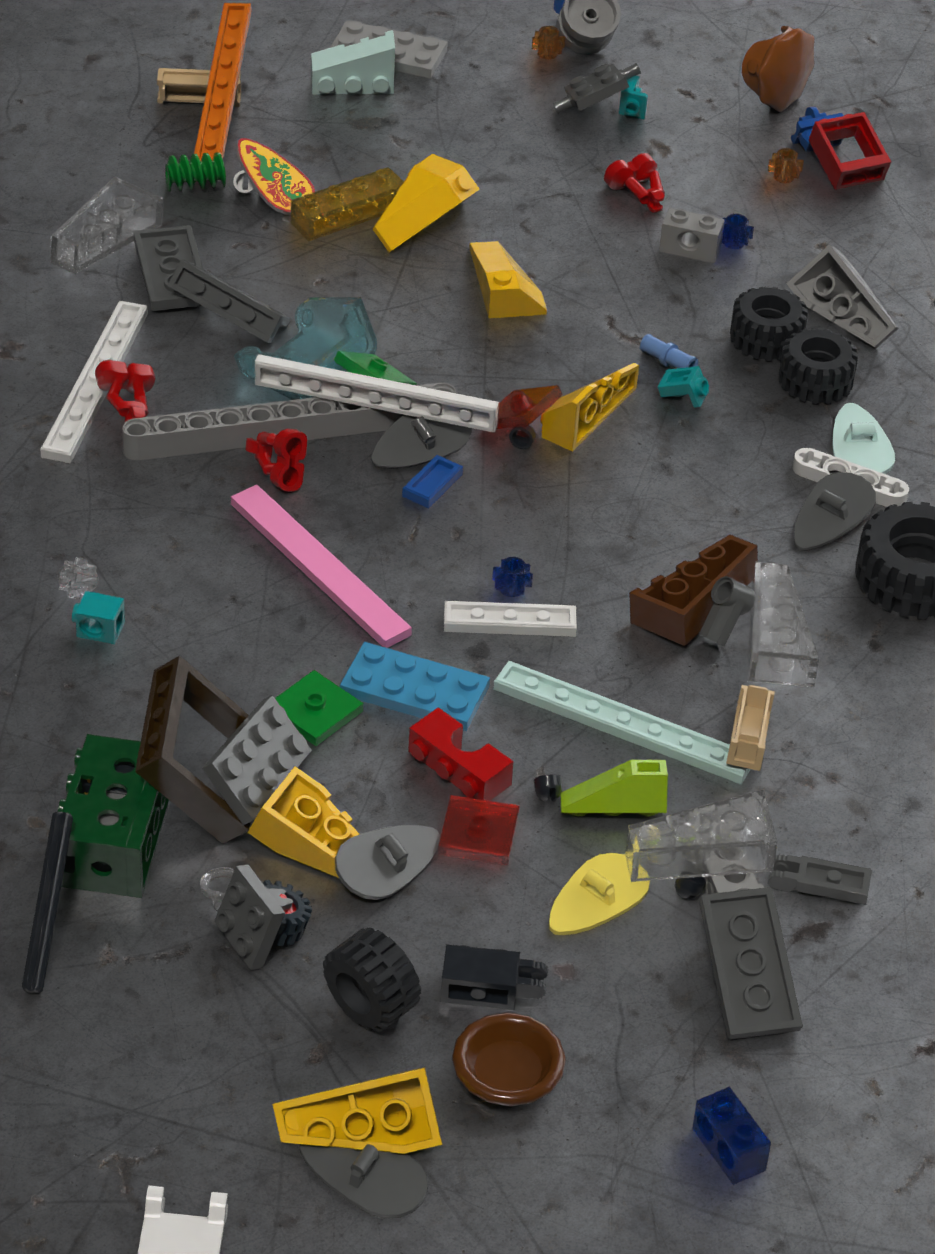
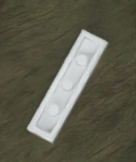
[444,601,577,637]

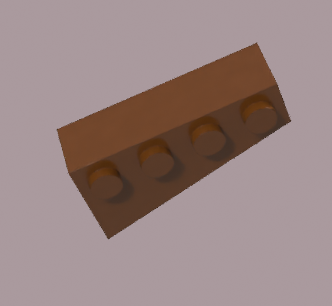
[629,535,758,646]

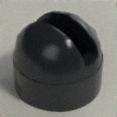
[509,422,536,449]
[534,774,562,801]
[674,868,706,899]

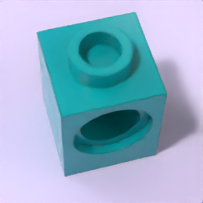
[72,591,125,645]

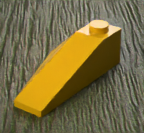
[373,154,480,253]
[469,241,547,318]
[540,363,639,452]
[247,766,359,878]
[272,1067,442,1154]

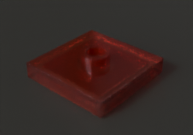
[496,385,563,429]
[438,795,520,865]

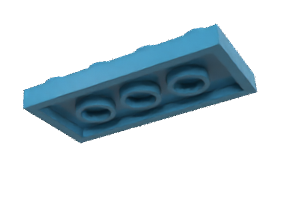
[340,642,490,732]

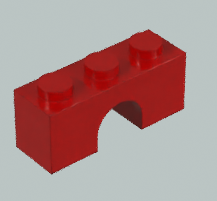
[408,707,514,806]

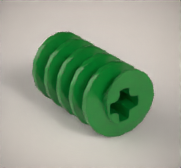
[165,152,226,192]

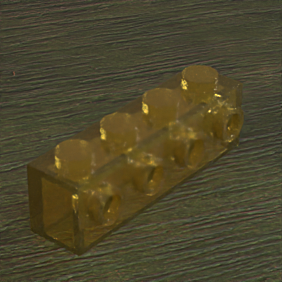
[291,167,404,241]

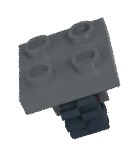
[214,864,312,970]

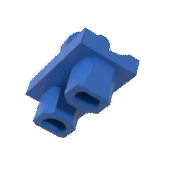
[791,106,843,152]

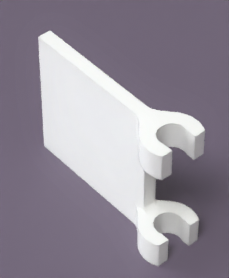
[138,1185,228,1254]

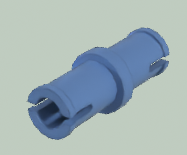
[640,334,698,369]

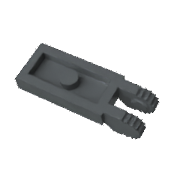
[768,854,872,905]

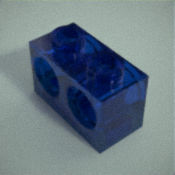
[692,1086,771,1185]

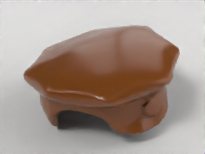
[742,26,815,112]

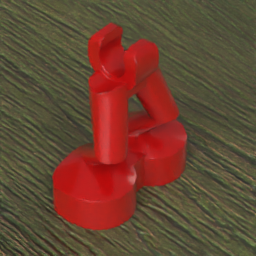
[604,153,665,213]
[95,360,156,422]
[245,429,307,492]

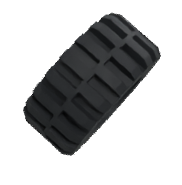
[855,502,935,620]

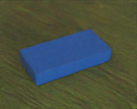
[402,455,463,509]

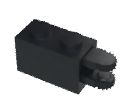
[440,944,548,1010]

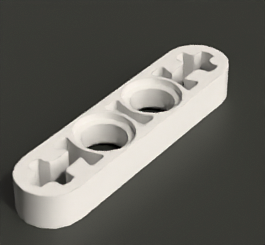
[793,448,909,507]

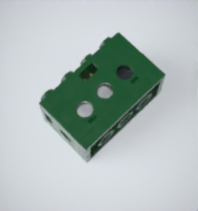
[58,734,170,898]

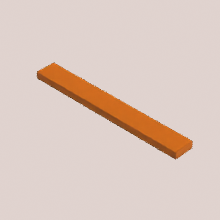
[194,3,252,161]

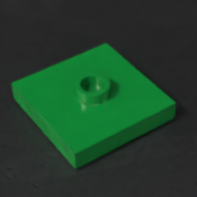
[334,351,417,385]
[275,670,363,746]

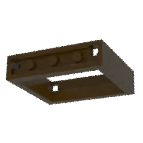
[135,655,250,844]

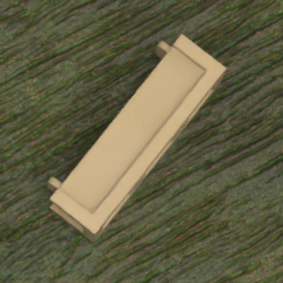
[157,68,241,107]
[726,685,775,771]

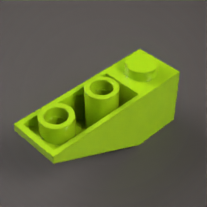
[560,760,668,816]

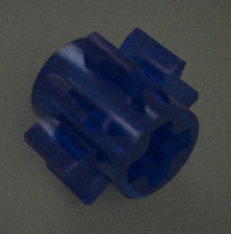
[722,214,754,250]
[492,557,533,597]

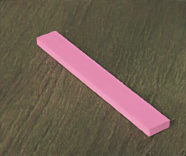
[231,484,412,648]

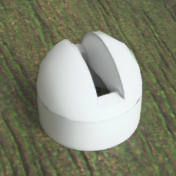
[233,170,255,194]

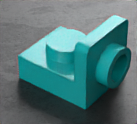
[619,76,648,119]
[657,366,709,408]

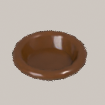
[452,1012,566,1106]

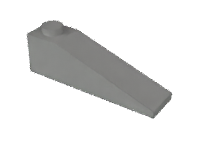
[786,244,899,348]

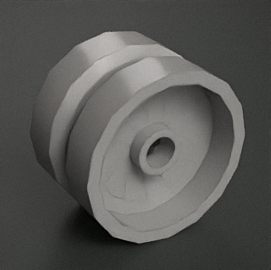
[556,0,621,55]

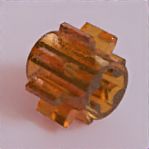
[532,26,565,60]
[768,148,804,183]

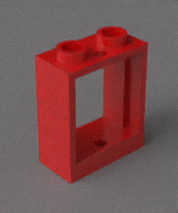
[809,112,891,190]

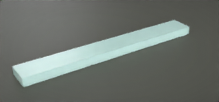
[493,661,751,784]

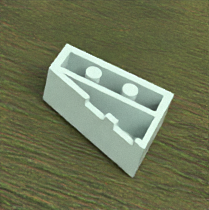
[311,30,395,95]

